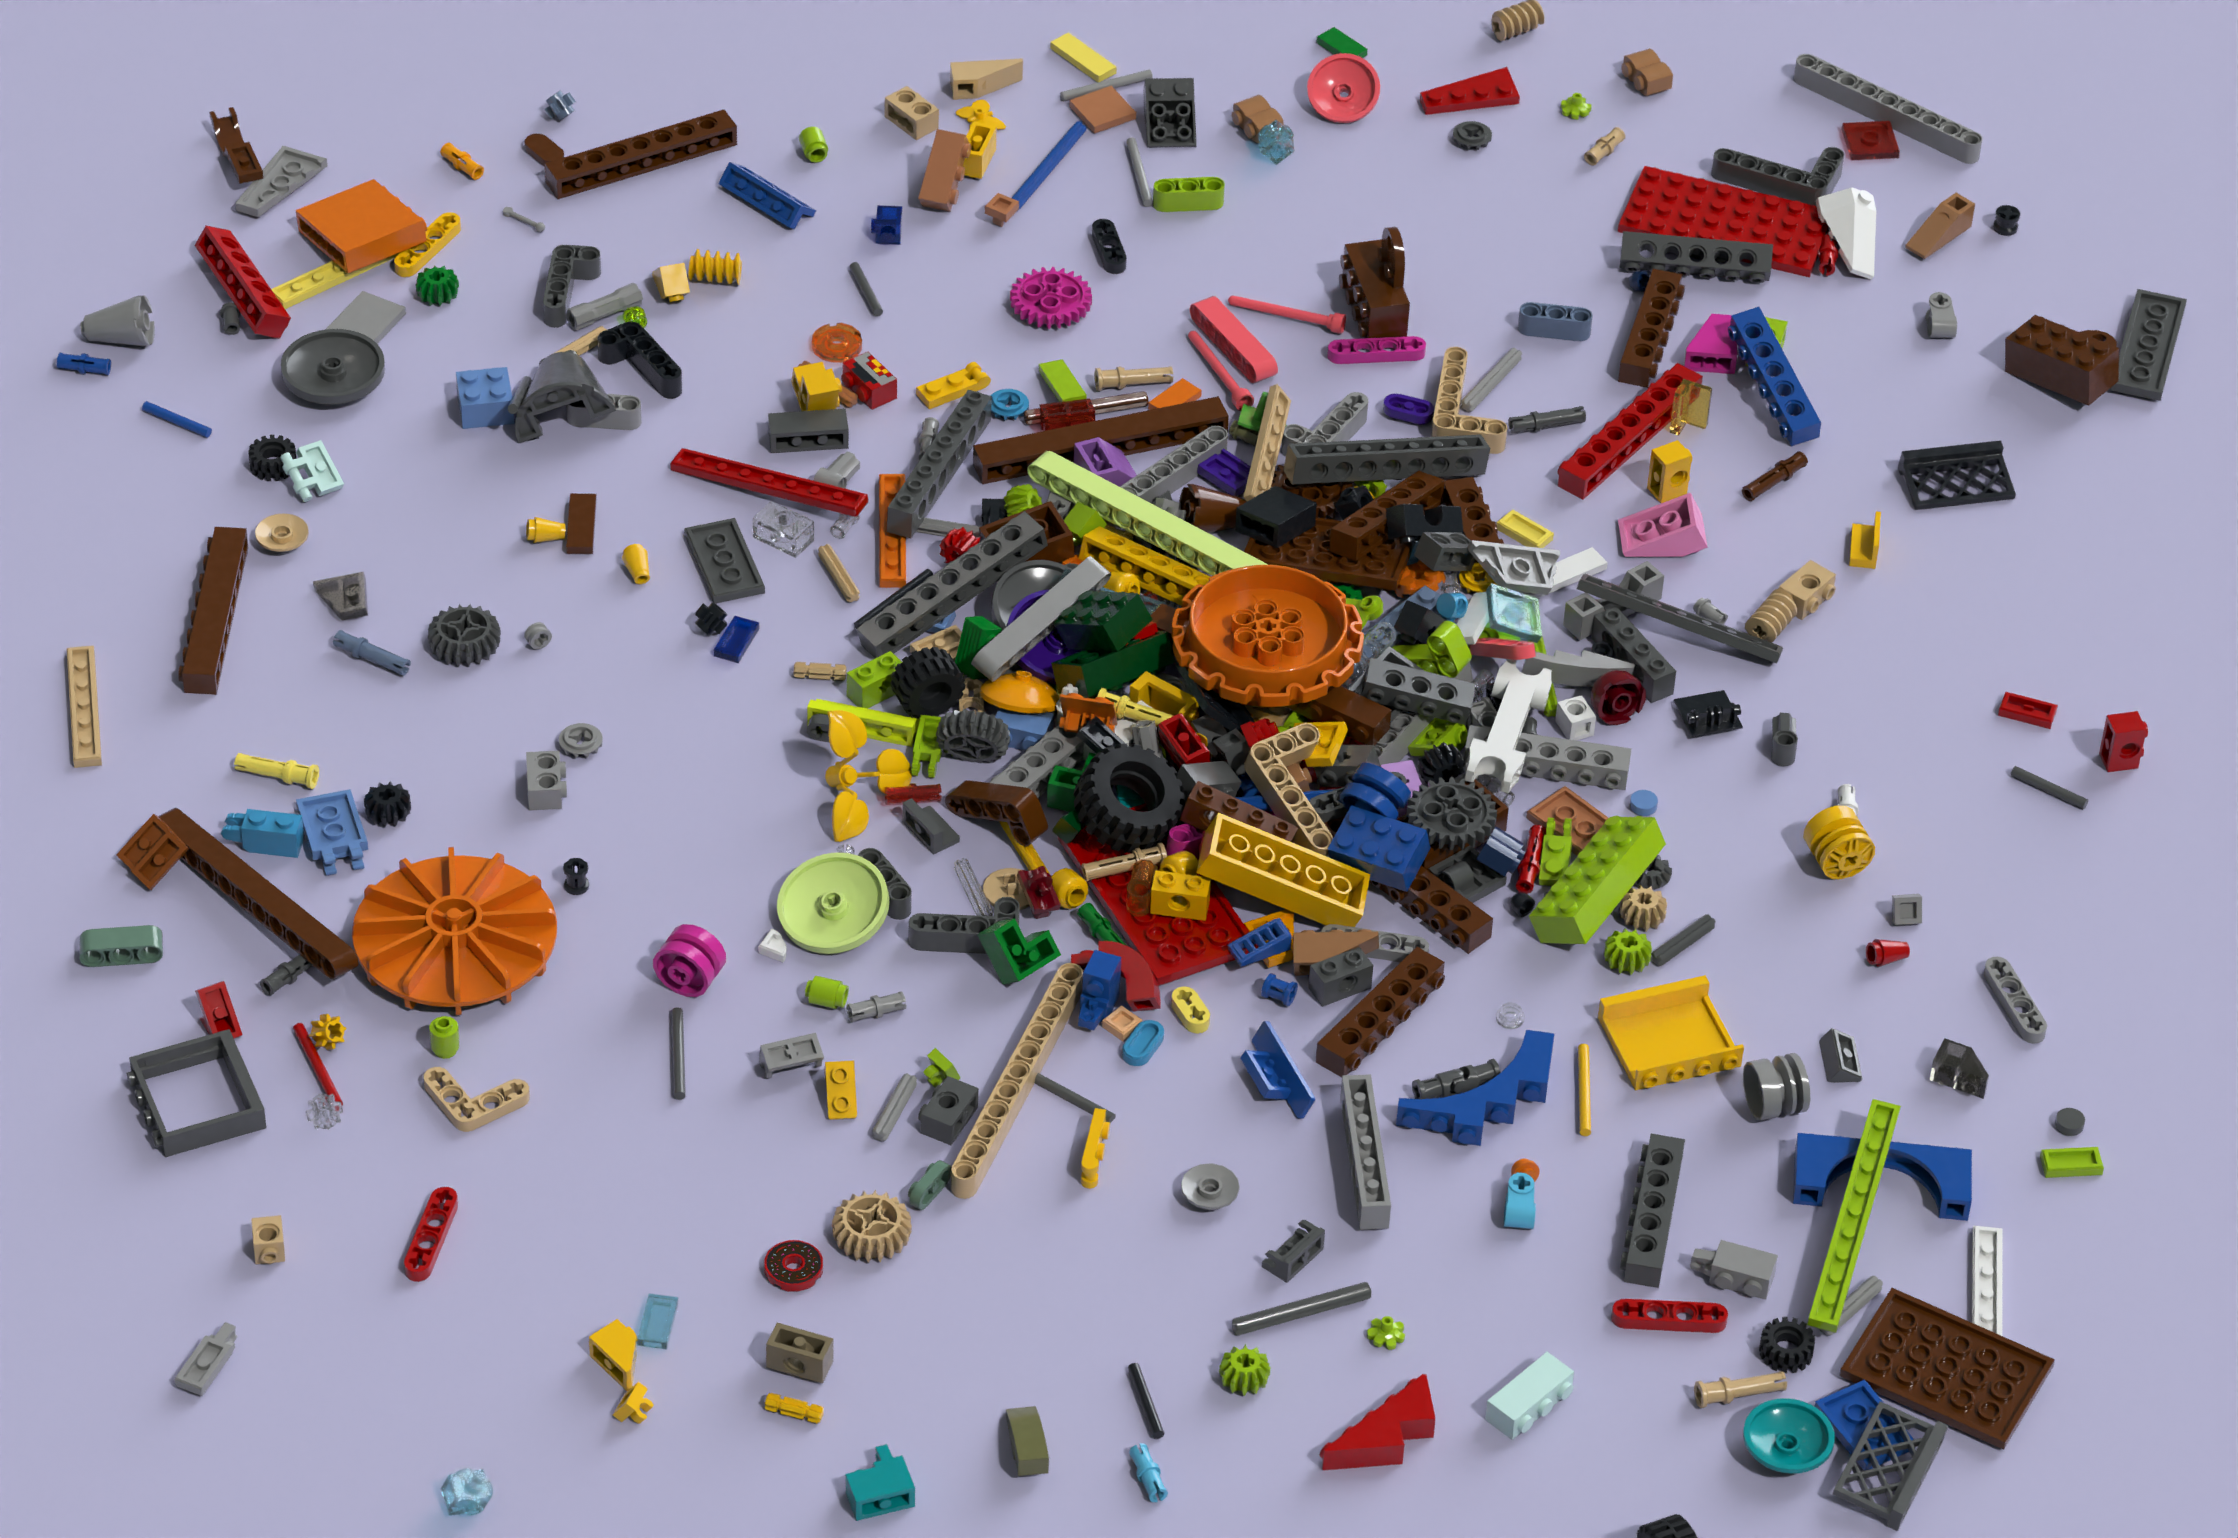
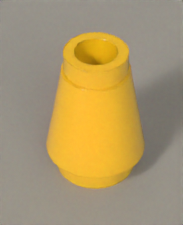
[526,517,566,543]
[622,544,650,584]

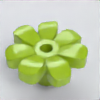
[1560,93,1592,120]
[1367,1316,1405,1350]

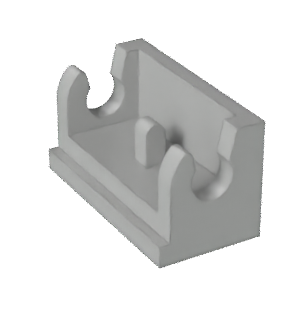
[759,1033,824,1079]

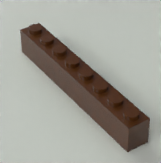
[178,527,248,695]

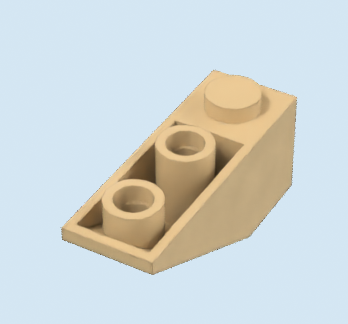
[950,59,1023,100]

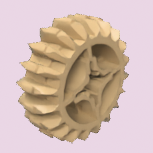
[832,1190,912,1263]

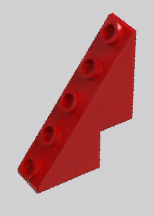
[1319,1374,1436,1471]

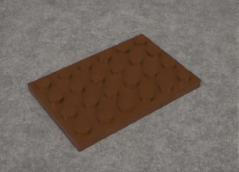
[1244,517,1416,591]
[1840,1288,2055,1450]

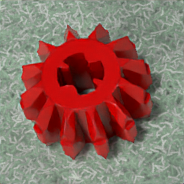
[939,527,981,563]

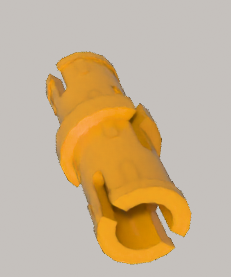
[440,142,484,180]

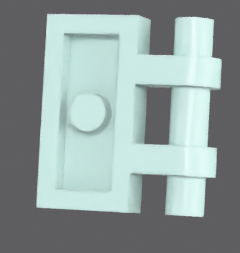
[280,440,344,502]

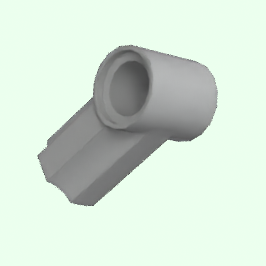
[813,451,860,489]
[1132,720,1163,758]

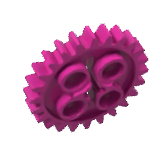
[1010,267,1092,329]

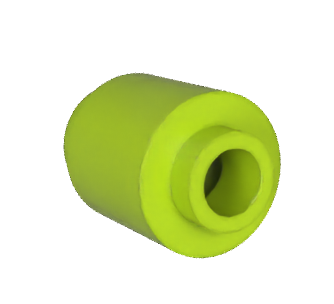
[799,127,828,163]
[805,976,849,1009]
[429,1016,460,1059]

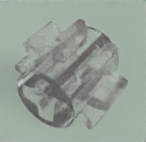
[305,1093,343,1130]

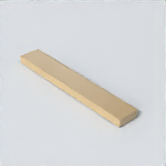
[1244,384,1291,501]
[67,646,102,768]

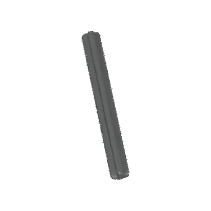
[1232,1282,1372,1335]

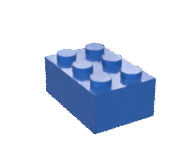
[1327,805,1431,892]

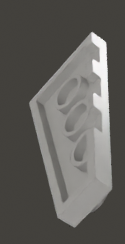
[236,146,327,217]

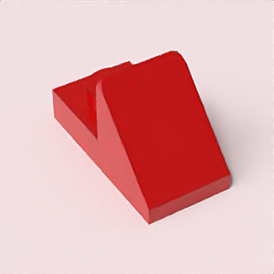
[195,981,243,1038]

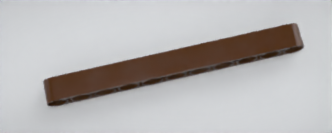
[159,808,358,980]

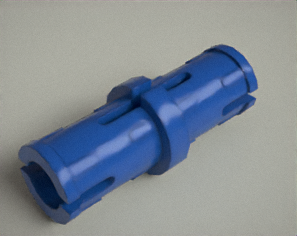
[57,352,111,375]

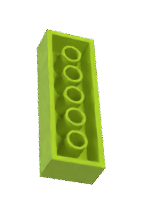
[1529,816,1666,944]

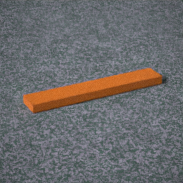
[879,474,906,588]

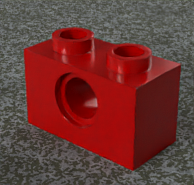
[2099,711,2148,772]

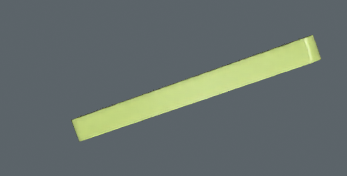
[1027,451,1268,576]

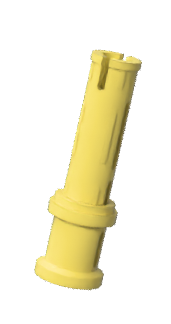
[1097,688,1173,728]
[234,753,319,789]

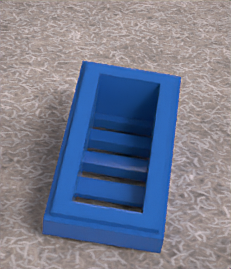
[1228,918,1292,967]

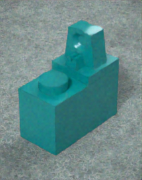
[846,1444,915,1521]

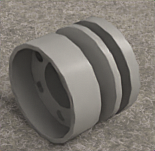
[1743,1053,1810,1121]

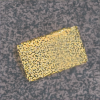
[1670,379,1712,435]

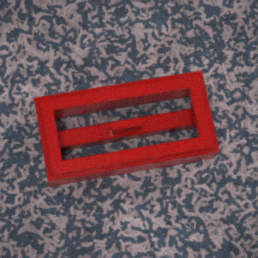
[1998,692,2058,729]

